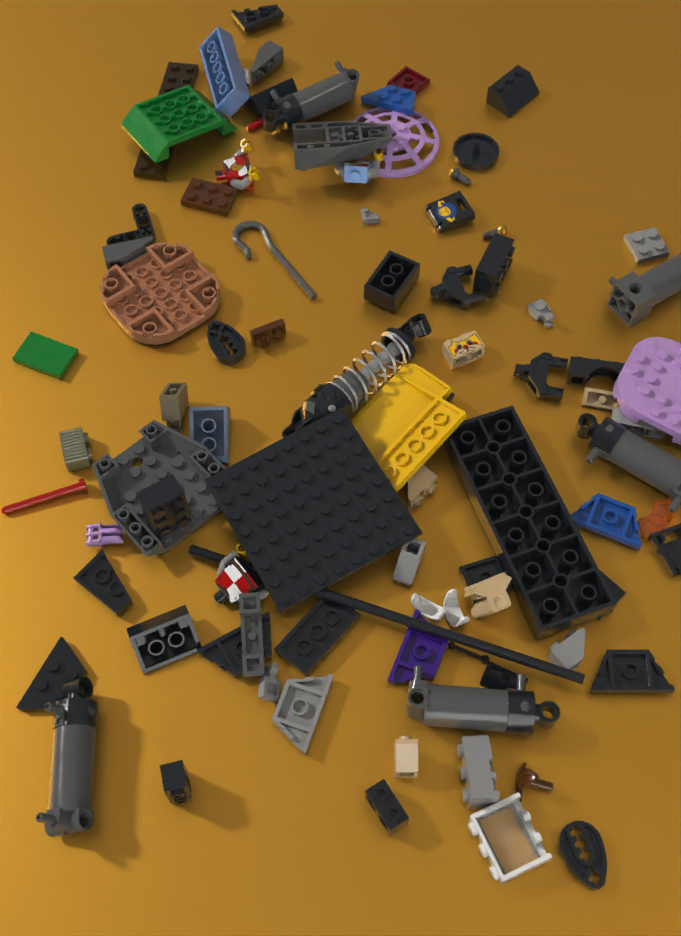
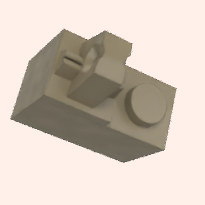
[159,383,189,432]

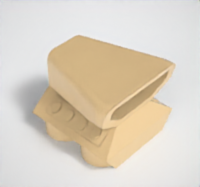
[464,571,512,619]

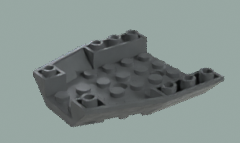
[92,420,226,557]

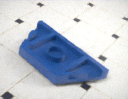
[361,85,416,116]
[570,493,642,550]

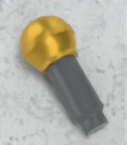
[482,224,508,239]

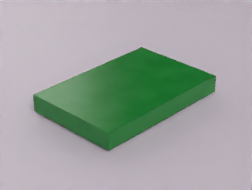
[12,332,79,380]

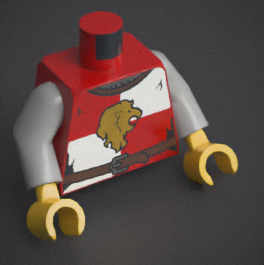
[215,139,259,190]

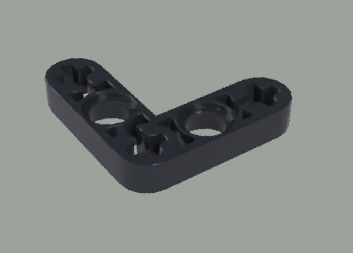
[106,203,156,245]

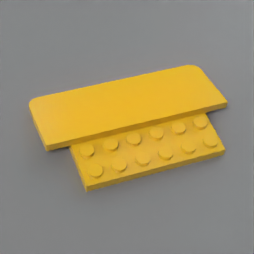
[351,363,467,492]

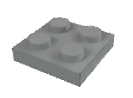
[623,227,670,264]

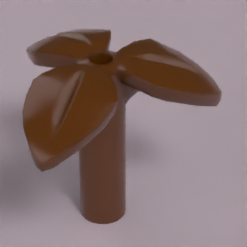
[515,762,553,801]

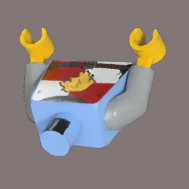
[334,150,383,183]

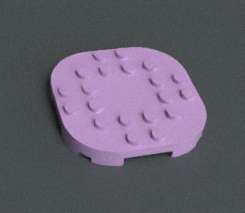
[613,337,681,445]

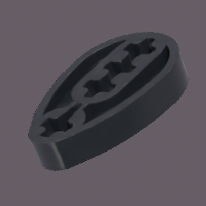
[207,321,246,365]
[557,821,607,891]

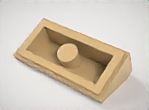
[582,387,620,411]

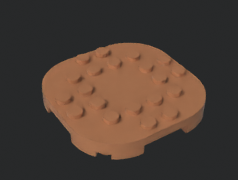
[100,242,221,345]

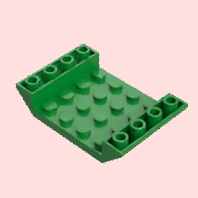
[121,85,236,163]

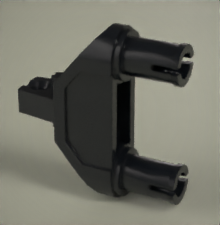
[430,264,485,309]
[514,352,568,400]

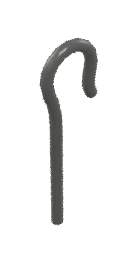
[232,221,317,300]

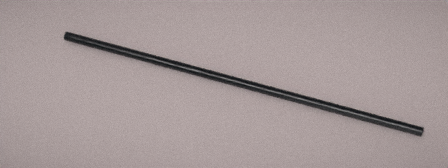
[189,545,585,685]

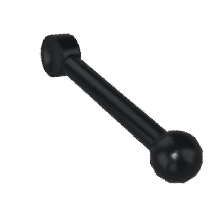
[447,641,489,664]

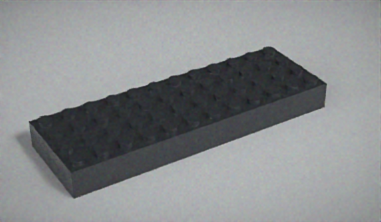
[443,405,617,640]

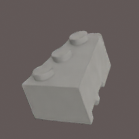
[457,735,500,809]

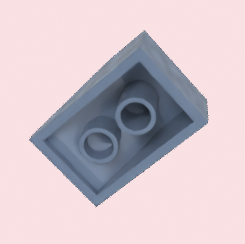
[189,406,231,463]

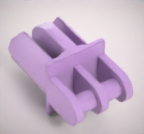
[86,521,123,548]

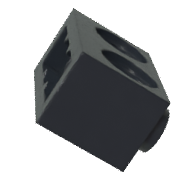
[160,760,192,804]
[365,779,409,836]

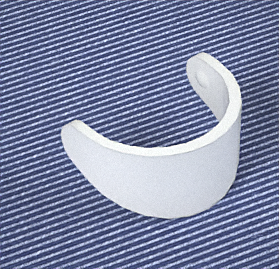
[443,589,470,627]
[410,593,447,621]

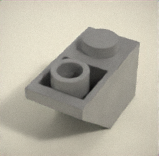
[392,538,426,586]
[547,627,585,670]

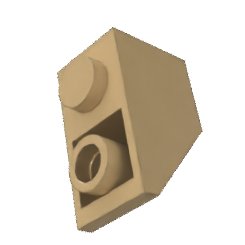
[406,465,437,510]
[393,736,418,778]

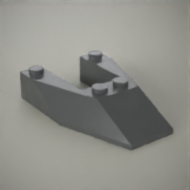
[292,121,393,171]

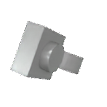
[526,299,555,329]
[258,662,281,703]

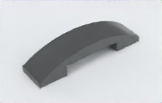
[239,592,265,677]

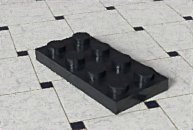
[274,598,361,677]

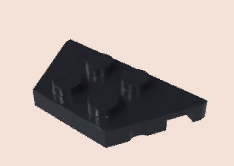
[197,611,272,678]
[16,637,88,711]
[590,650,675,693]

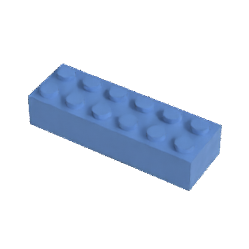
[199,26,250,117]

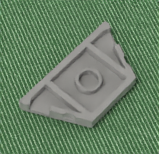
[272,674,334,755]

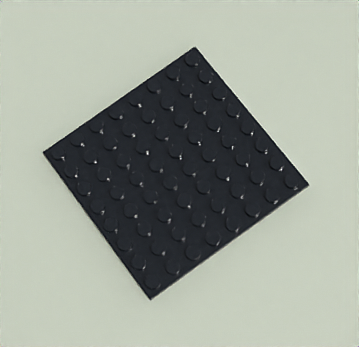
[205,407,423,614]

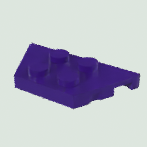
[387,609,448,684]

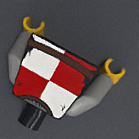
[214,543,270,604]

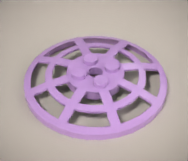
[352,107,439,178]

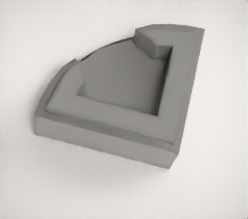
[361,208,380,225]

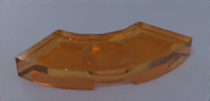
[638,499,674,539]

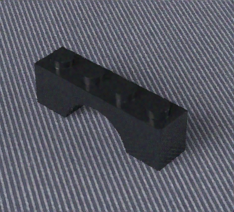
[566,356,625,387]

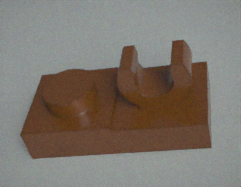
[250,319,286,349]

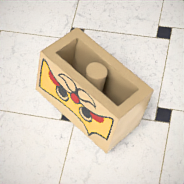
[442,330,485,369]

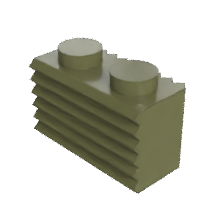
[59,427,93,472]

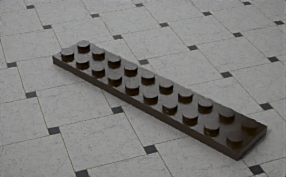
[133,62,199,180]

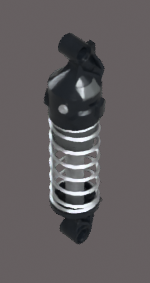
[282,313,432,438]

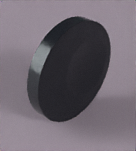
[452,133,499,171]

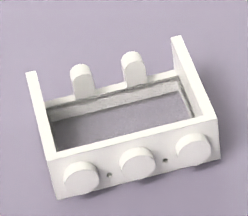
[468,792,552,884]

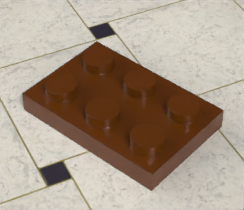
[180,177,239,216]

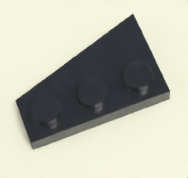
[231,4,284,32]
[73,550,132,616]

